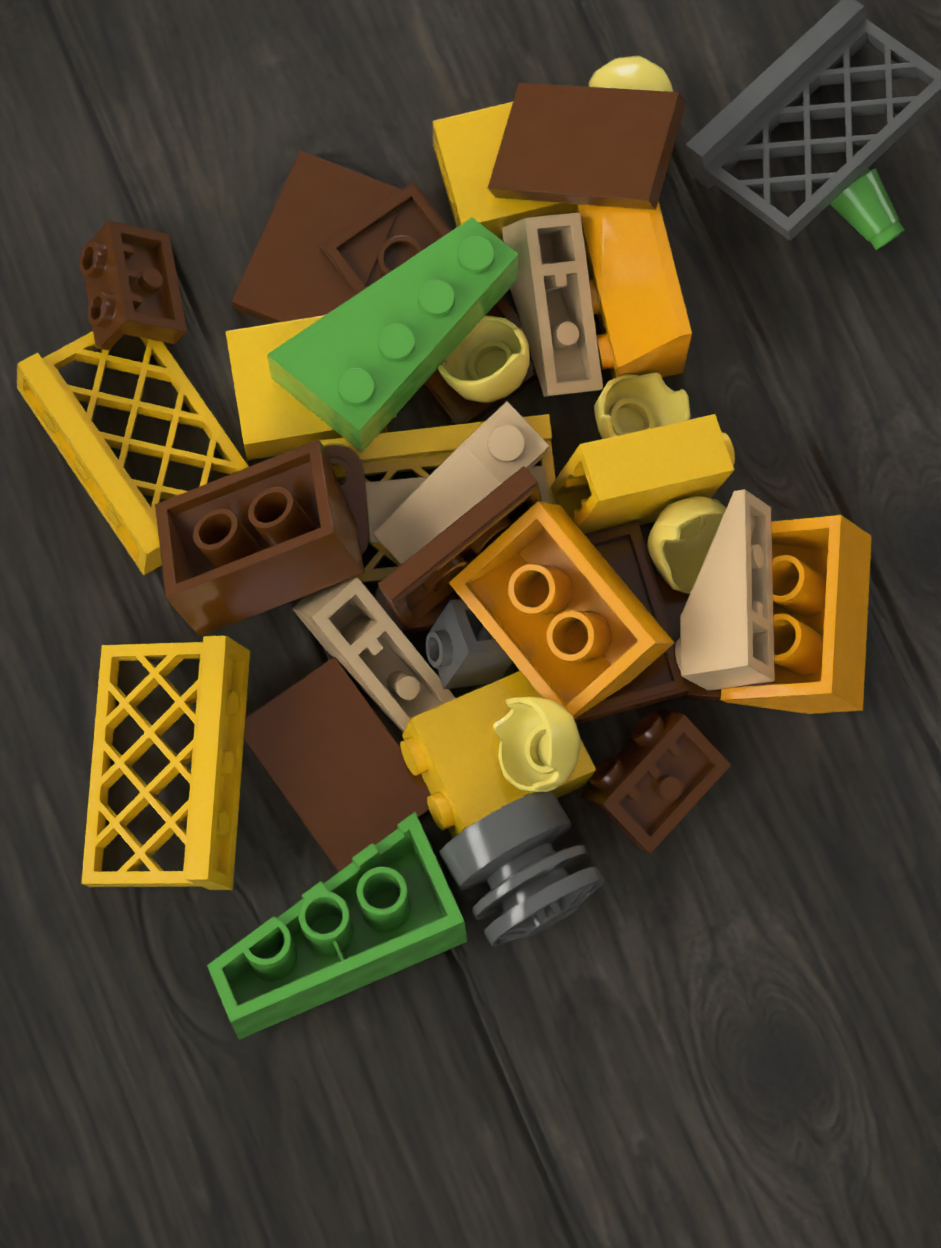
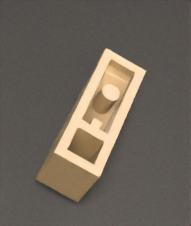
[502,212,603,397]
[372,402,549,565]
[675,489,775,691]
[292,576,456,733]

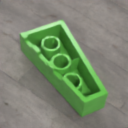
[267,217,519,452]
[207,812,468,1040]

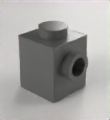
[426,599,513,689]

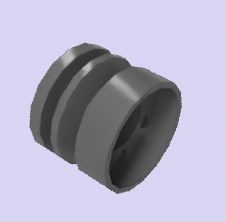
[440,790,604,947]

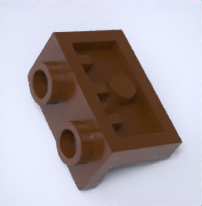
[79,220,187,350]
[582,709,731,854]

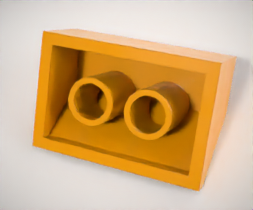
[577,201,692,379]
[449,501,674,719]
[721,515,872,714]

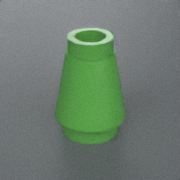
[830,168,905,251]

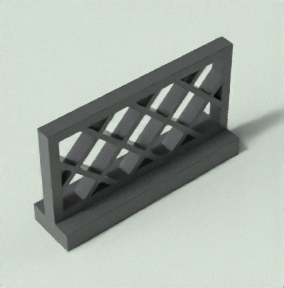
[685,0,941,241]

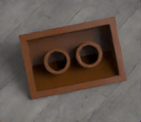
[155,439,364,637]

